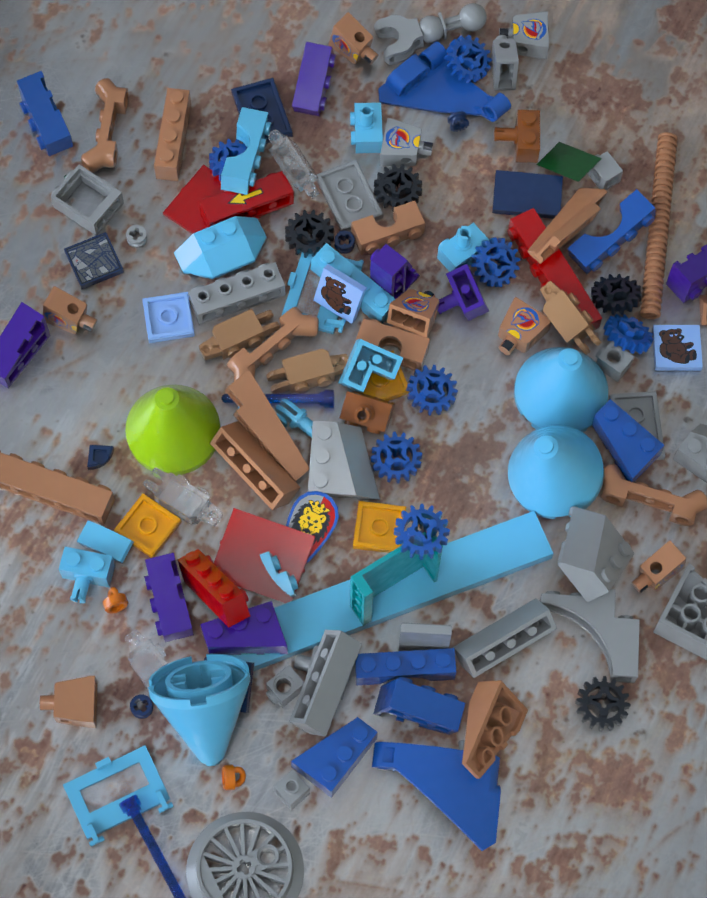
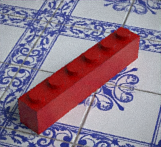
[507,208,602,330]

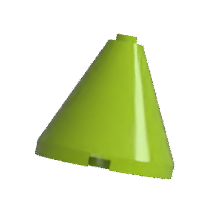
[125,384,220,476]

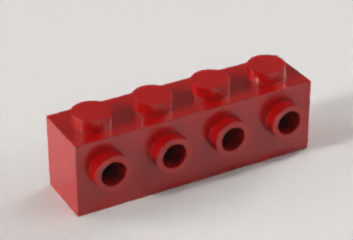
[177,549,250,628]

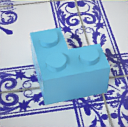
[338,339,403,392]

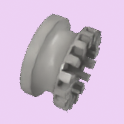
[126,225,147,248]

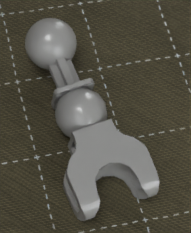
[374,3,487,65]

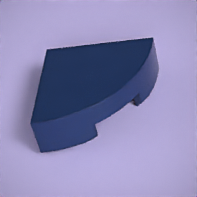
[87,445,114,470]

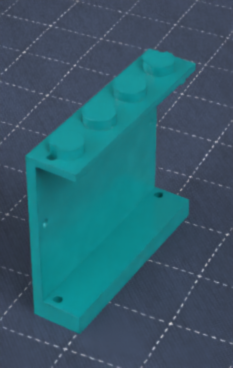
[350,532,443,626]

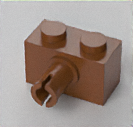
[494,110,540,163]
[339,390,395,434]

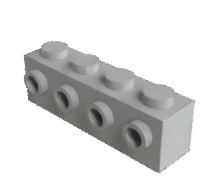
[188,262,286,325]
[453,598,557,678]
[289,630,362,736]

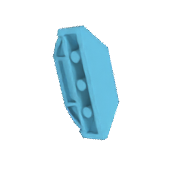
[174,216,267,279]

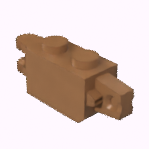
[540,281,602,355]
[199,309,280,361]
[266,349,348,394]

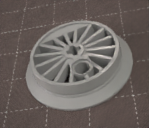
[186,812,304,898]

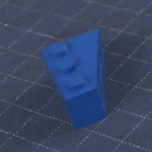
[17,71,73,156]
[592,399,664,482]
[373,677,465,735]
[291,717,378,798]

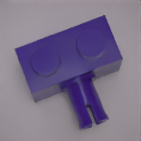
[438,264,489,321]

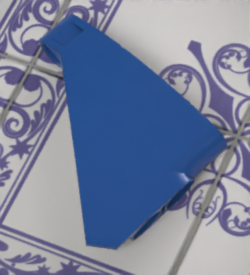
[378,41,511,122]
[372,742,501,851]

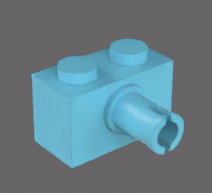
[350,103,383,153]
[437,222,490,272]
[59,547,115,604]

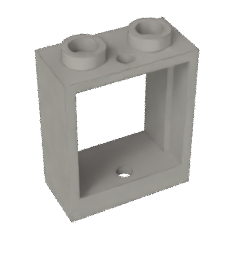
[51,165,124,235]

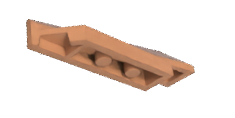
[528,188,608,264]
[225,371,309,481]

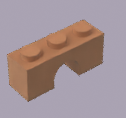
[351,201,425,255]
[355,318,430,371]

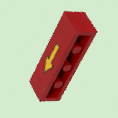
[199,171,294,228]

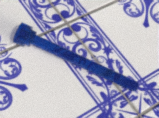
[221,389,334,408]
[119,794,186,898]

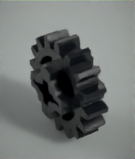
[374,164,422,212]
[285,210,334,258]
[591,274,642,315]
[575,676,631,732]

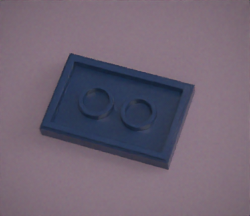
[231,78,293,144]
[492,170,563,219]

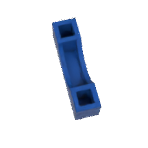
[568,189,656,274]
[355,648,456,686]

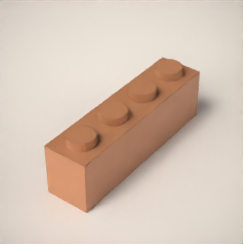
[154,88,191,181]
[210,421,301,510]

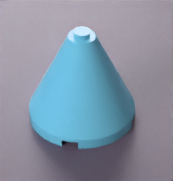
[514,347,608,432]
[508,425,604,519]
[148,654,250,766]

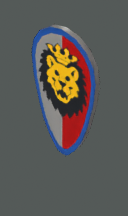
[286,491,339,564]

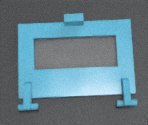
[282,252,364,334]
[63,746,174,847]

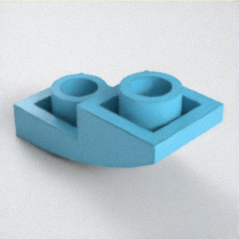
[77,520,134,563]
[260,551,299,597]

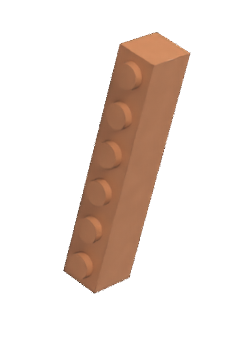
[0,451,115,525]

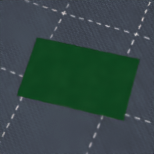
[536,142,602,182]

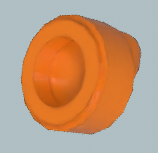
[103,587,129,614]
[222,764,246,790]

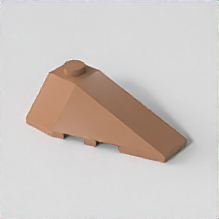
[462,680,528,779]

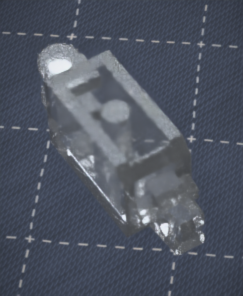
[268,129,320,199]
[143,468,223,527]
[124,629,168,692]

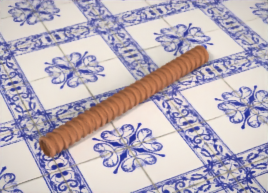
[640,132,678,320]

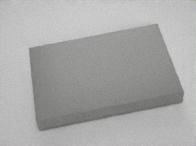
[315,159,383,231]
[609,391,665,460]
[399,622,452,651]

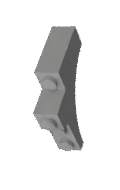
[539,589,640,683]

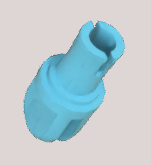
[275,399,313,438]

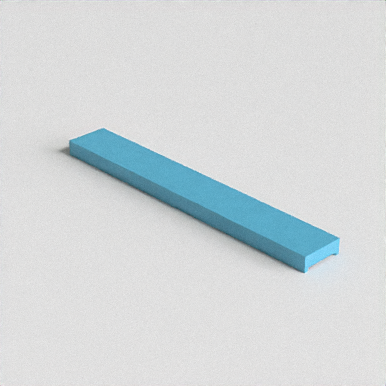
[232,511,554,671]

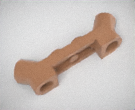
[81,78,129,173]
[227,307,319,381]
[601,464,707,526]

